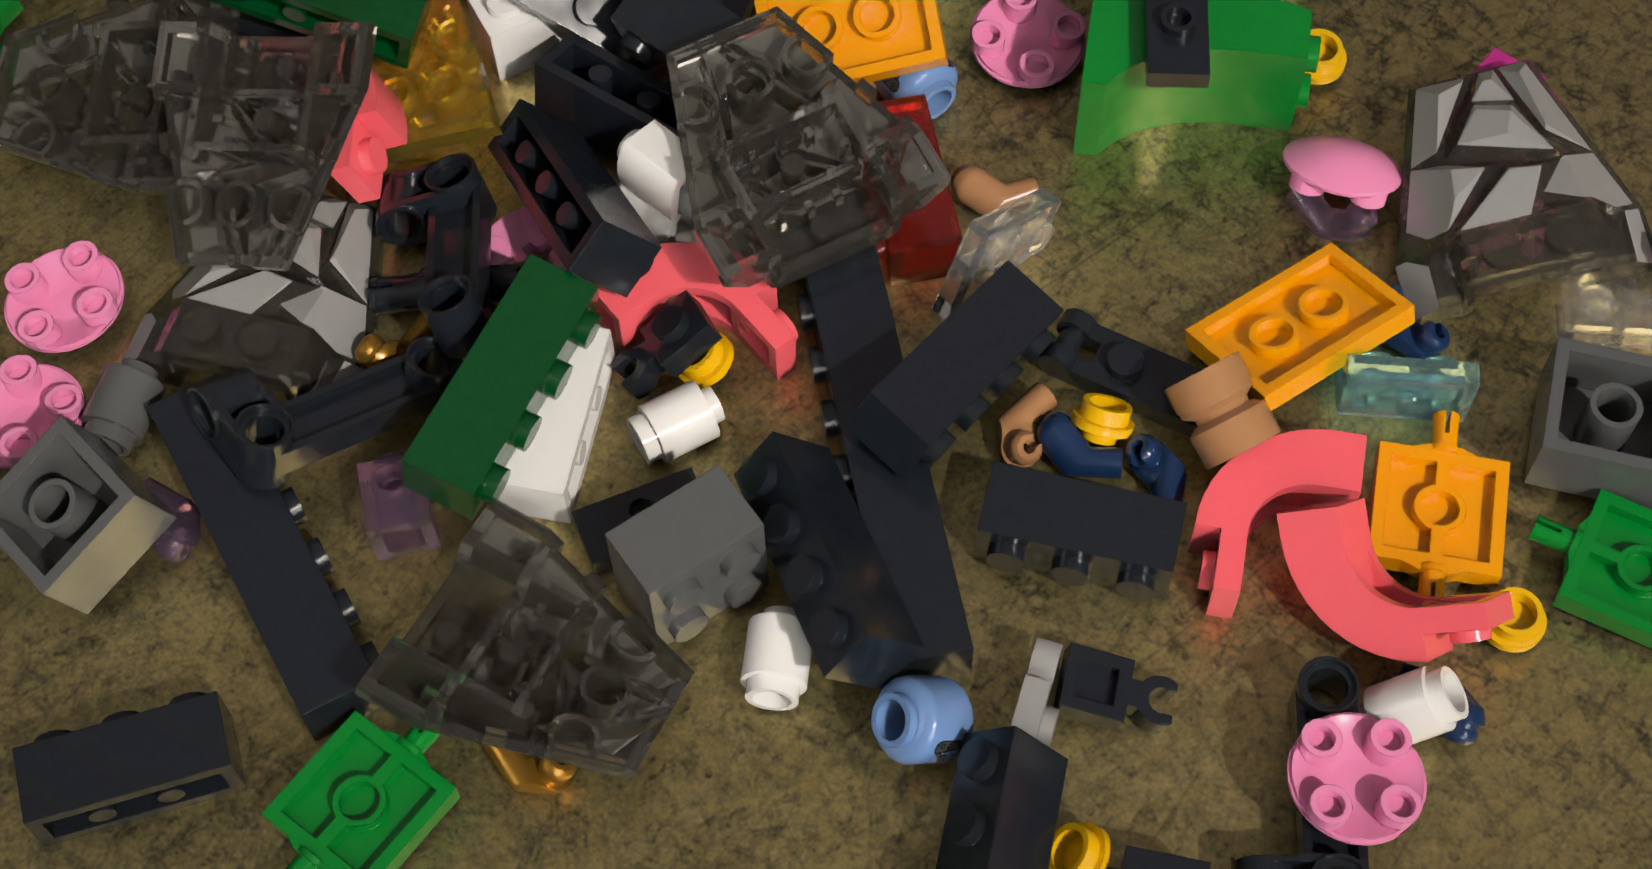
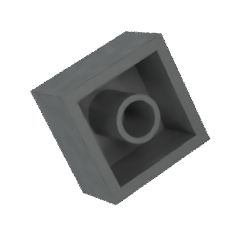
[1524,337,1652,510]
[0,416,177,614]
[605,465,769,650]

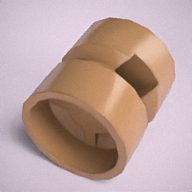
[1163,351,1282,470]

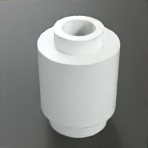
[626,380,725,465]
[740,606,812,711]
[1359,665,1469,745]

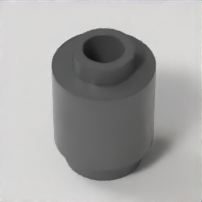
[81,358,165,456]

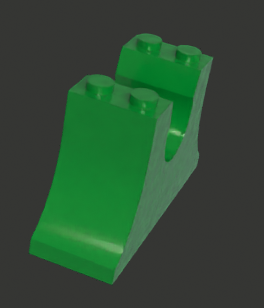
[1073,0,1321,156]

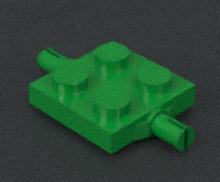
[1528,489,1652,649]
[261,707,461,869]

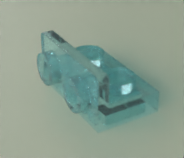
[1335,351,1480,422]

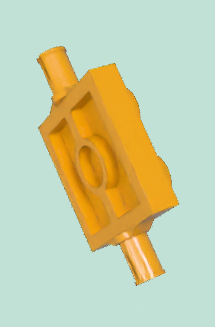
[1368,410,1510,597]

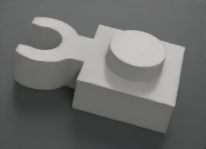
[1010,637,1063,747]

